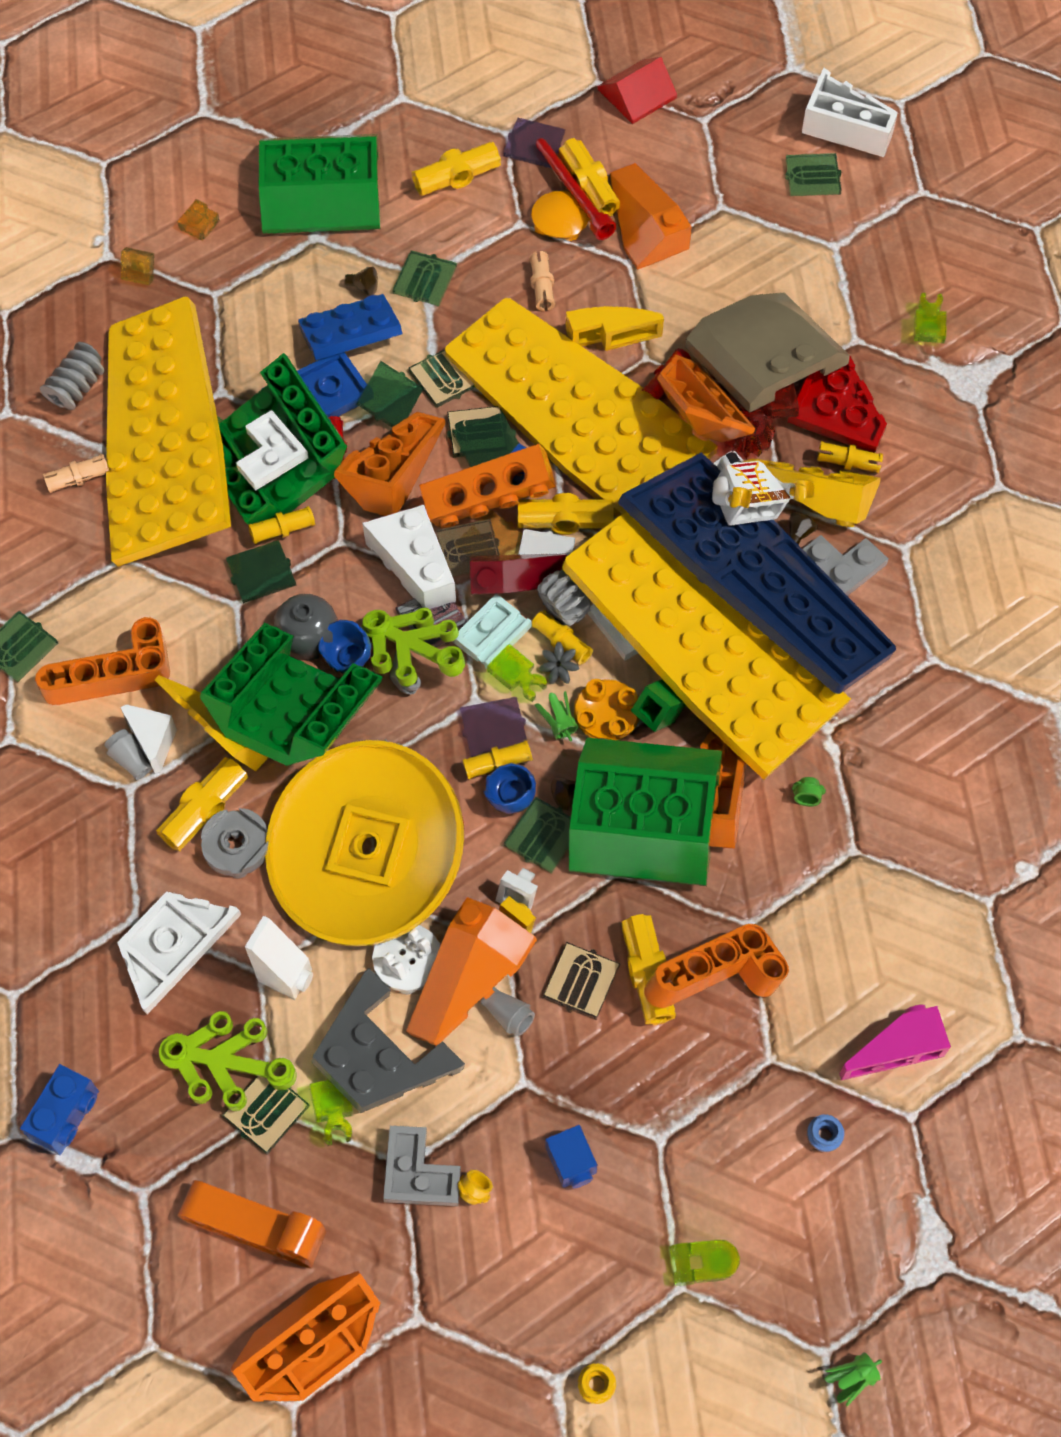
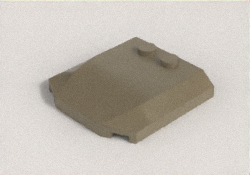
[685,293,850,413]

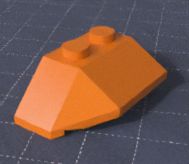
[657,355,756,443]
[231,1271,380,1402]

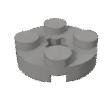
[201,808,269,879]

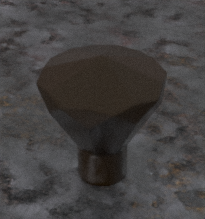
[345,267,378,296]
[789,512,818,545]
[551,778,576,810]

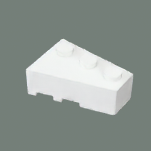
[802,68,898,157]
[362,505,456,610]

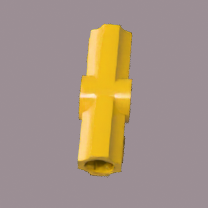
[559,138,620,217]
[411,142,501,196]
[518,493,614,535]
[156,757,248,852]
[621,914,676,1025]

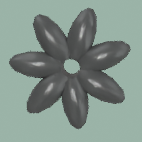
[539,642,579,684]

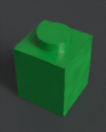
[631,679,686,732]

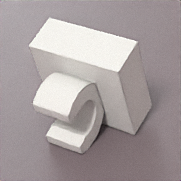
[495,868,538,909]

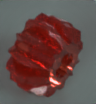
[724,406,775,459]

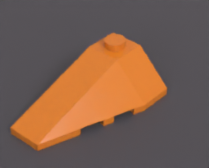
[609,163,692,270]
[406,897,537,1046]

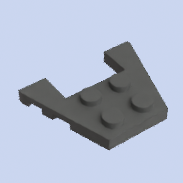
[312,968,465,1113]

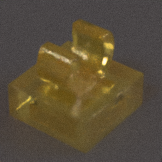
[177,199,220,241]
[121,247,155,285]

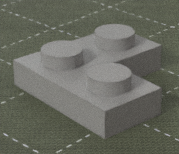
[803,535,889,596]
[383,1125,461,1206]

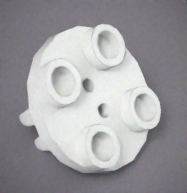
[372,925,440,995]

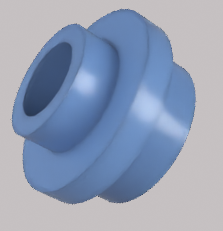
[807,1114,844,1152]

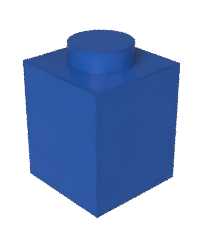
[545,1124,598,1189]

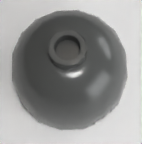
[274,594,338,660]

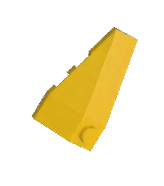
[743,458,881,527]
[155,675,269,771]

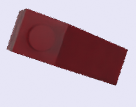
[470,553,568,594]

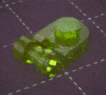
[669,1240,740,1286]

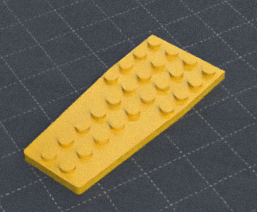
[106,296,231,567]
[445,298,718,517]
[562,512,851,780]

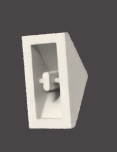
[120,704,177,774]

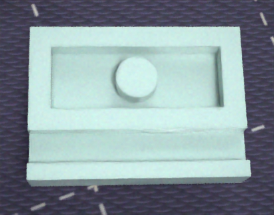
[453,594,532,670]

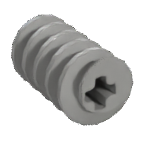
[39,342,105,410]

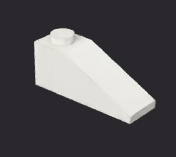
[245,916,313,1000]

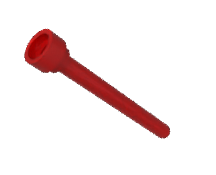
[536,138,616,240]

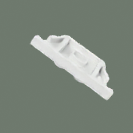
[117,891,241,1014]

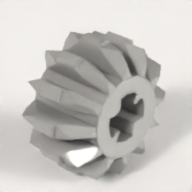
[538,570,590,626]

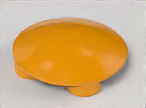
[531,191,589,241]
[574,679,639,740]

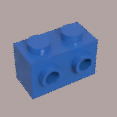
[20,1064,99,1156]

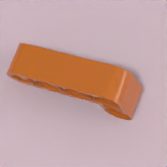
[35,617,170,705]
[644,924,789,1008]
[178,1180,326,1269]

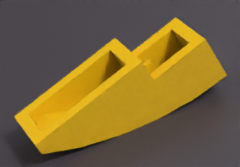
[565,306,664,351]

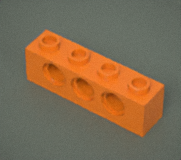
[419,444,556,529]

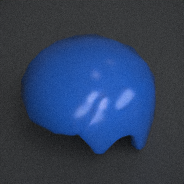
[318,620,371,674]
[483,763,536,814]

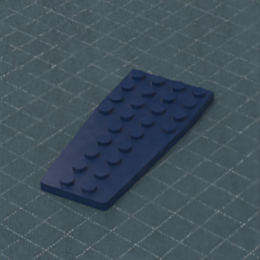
[618,452,896,694]

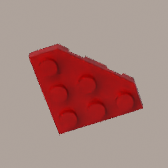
[788,356,887,453]

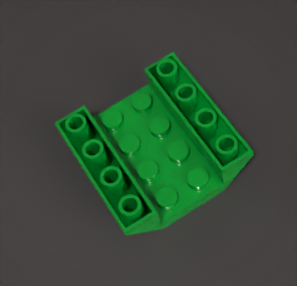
[259,134,380,234]
[217,353,347,524]
[200,623,383,766]
[569,738,722,887]

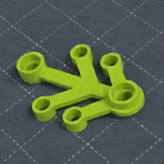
[361,608,465,687]
[159,1011,297,1111]

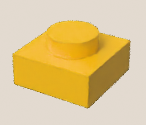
[499,896,536,933]

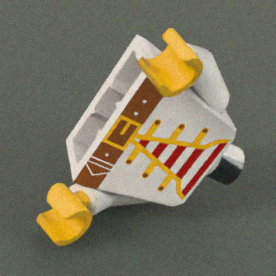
[712,452,815,525]

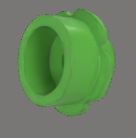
[792,777,826,807]

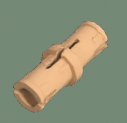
[529,251,555,311]
[43,454,109,493]

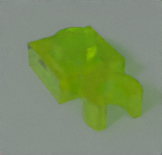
[914,292,947,343]
[487,644,547,702]
[309,1080,353,1146]

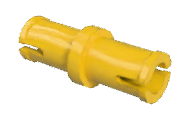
[817,441,883,474]
[248,506,315,544]
[532,610,593,665]
[462,740,533,780]

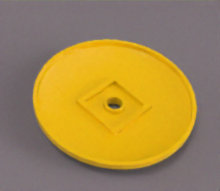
[265,740,464,946]

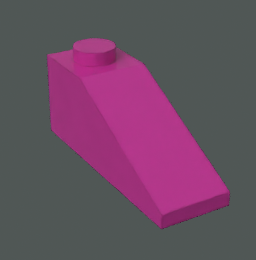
[839,1004,951,1081]

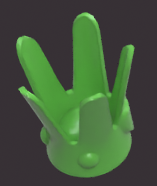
[535,691,579,741]
[824,1352,882,1406]

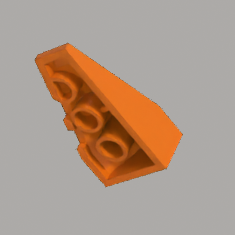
[334,412,445,516]
[700,730,746,849]

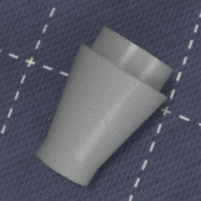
[105,729,152,780]
[481,987,535,1036]

